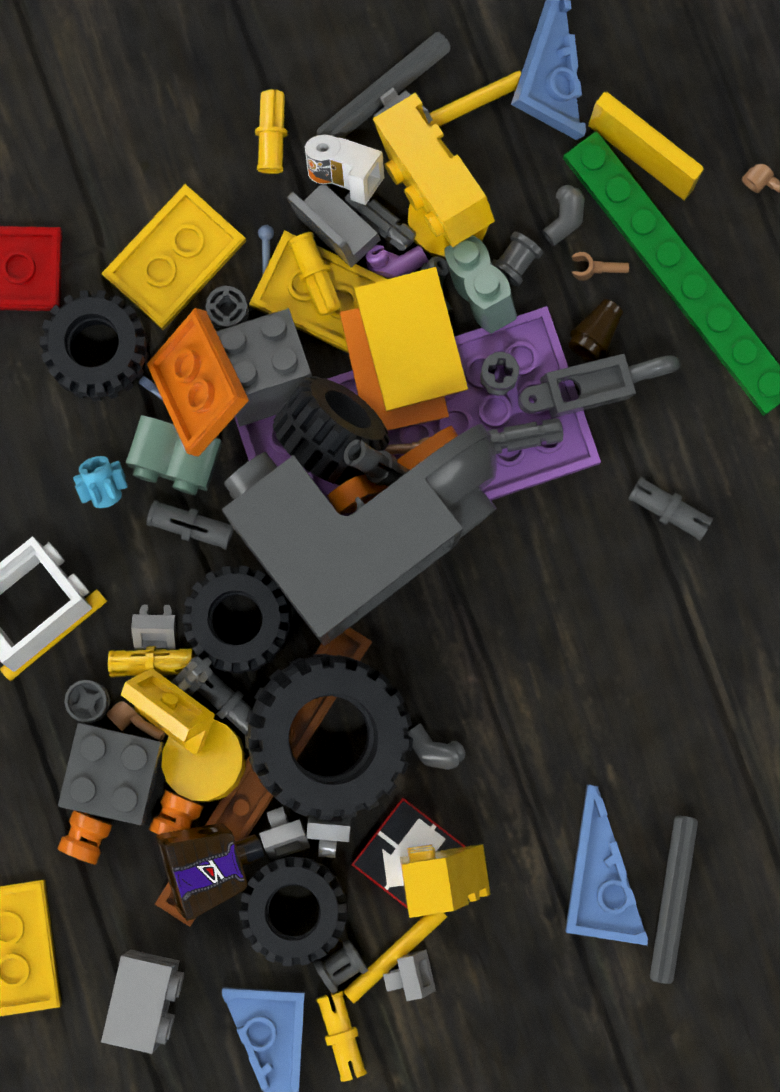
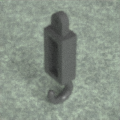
[518,354,681,419]

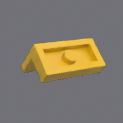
[121,668,215,755]

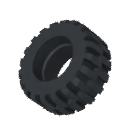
[245,654,413,821]

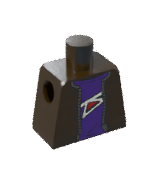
[155,824,264,921]

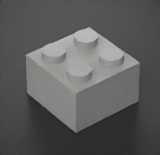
[101,949,184,1054]

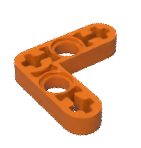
[327,425,458,515]

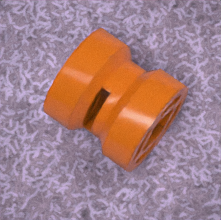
[149,790,204,834]
[57,810,113,865]

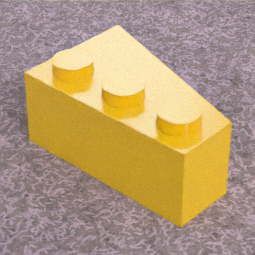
[373,93,495,247]
[400,844,491,918]

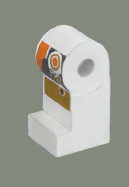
[305,134,384,205]

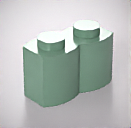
[445,235,517,334]
[126,415,222,495]

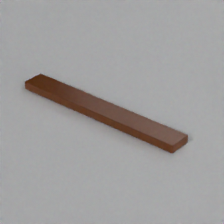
[155,627,372,927]

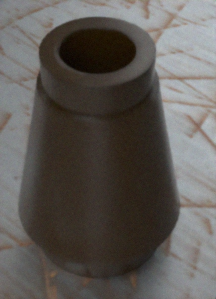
[568,299,623,362]

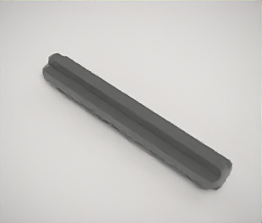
[316,32,451,138]
[650,815,698,984]

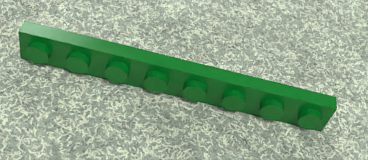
[563,131,780,417]

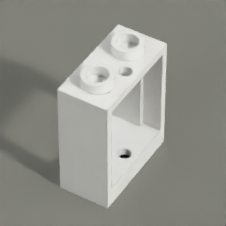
[0,536,92,672]

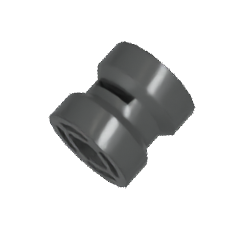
[205,285,250,331]
[64,680,112,723]

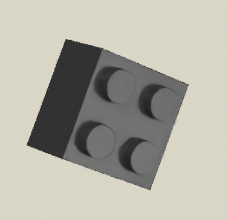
[216,308,312,426]
[58,723,165,825]

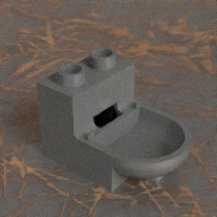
[222,424,497,647]

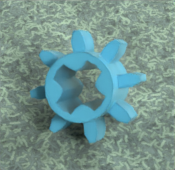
[73,456,128,508]

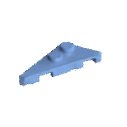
[511,0,586,140]
[565,785,648,945]
[222,987,305,1092]

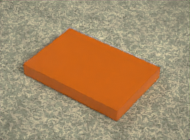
[147,308,249,457]
[340,308,449,431]

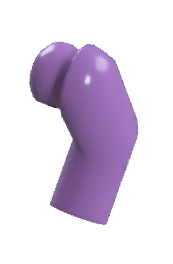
[366,245,428,279]

